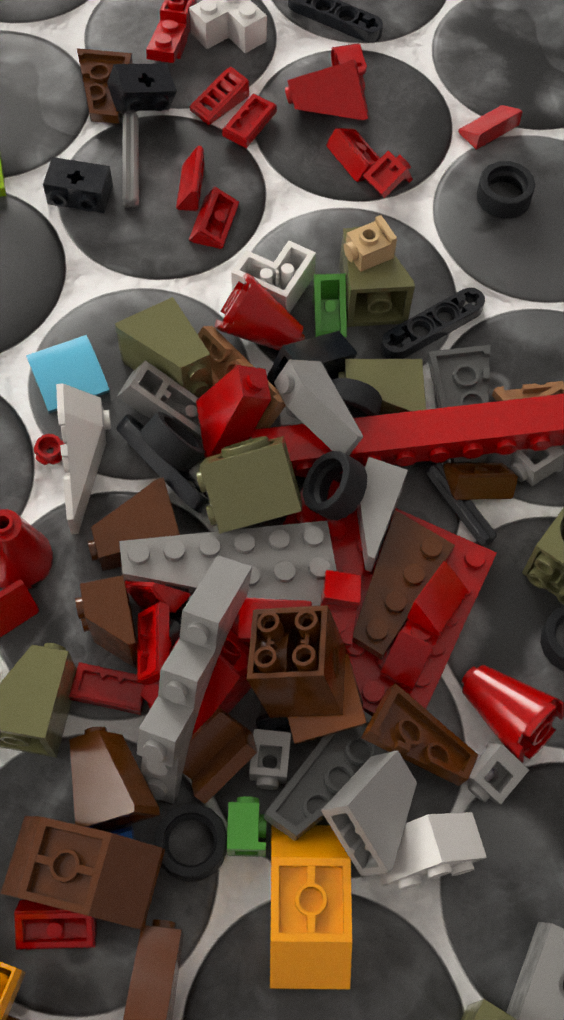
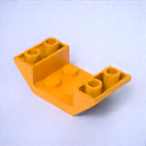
[270,825,352,990]

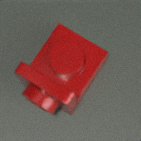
[363,150,413,198]

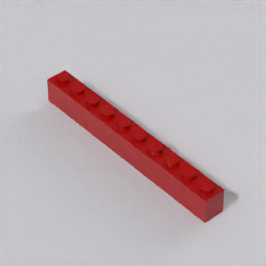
[251,394,564,478]

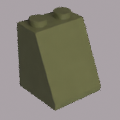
[339,227,415,327]
[115,297,212,398]
[0,643,77,758]

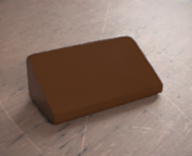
[443,463,518,500]

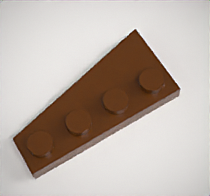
[352,510,455,660]

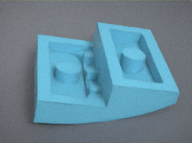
[26,335,110,413]

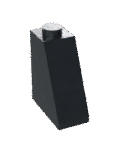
[267,331,357,389]

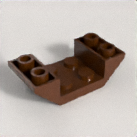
[1,816,165,930]

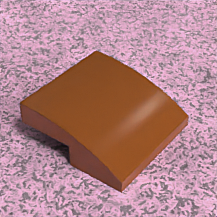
[288,654,367,744]

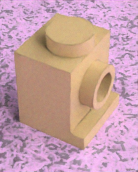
[344,215,397,272]

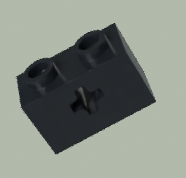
[107,63,177,112]
[43,157,113,213]

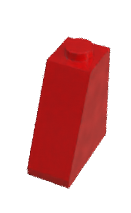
[285,60,370,120]
[196,365,271,458]

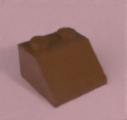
[75,575,138,668]

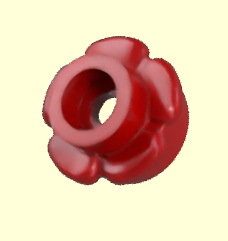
[34,434,65,465]

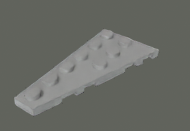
[119,521,337,606]

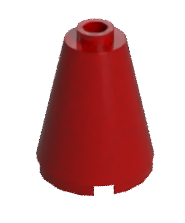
[214,273,305,351]
[0,509,53,589]
[461,665,564,763]

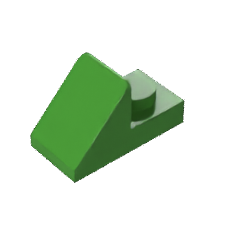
[312,273,347,337]

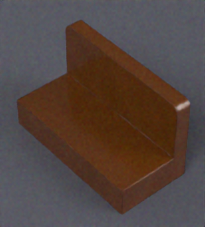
[183,709,257,804]

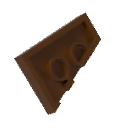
[77,48,133,124]
[361,683,478,786]

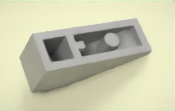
[274,359,363,456]
[117,360,202,441]
[356,457,408,572]

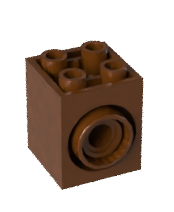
[247,605,346,718]

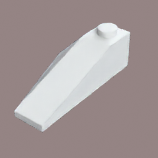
[56,383,112,534]

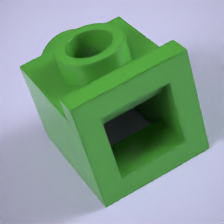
[227,796,266,857]

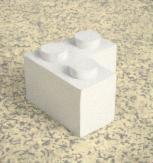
[189,0,267,53]
[231,241,316,313]
[379,812,487,890]

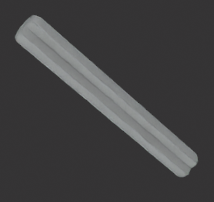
[122,112,139,208]

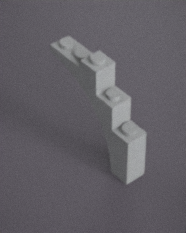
[137,555,252,805]

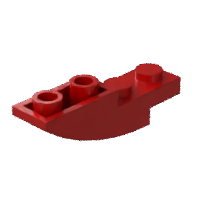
[146,0,197,63]

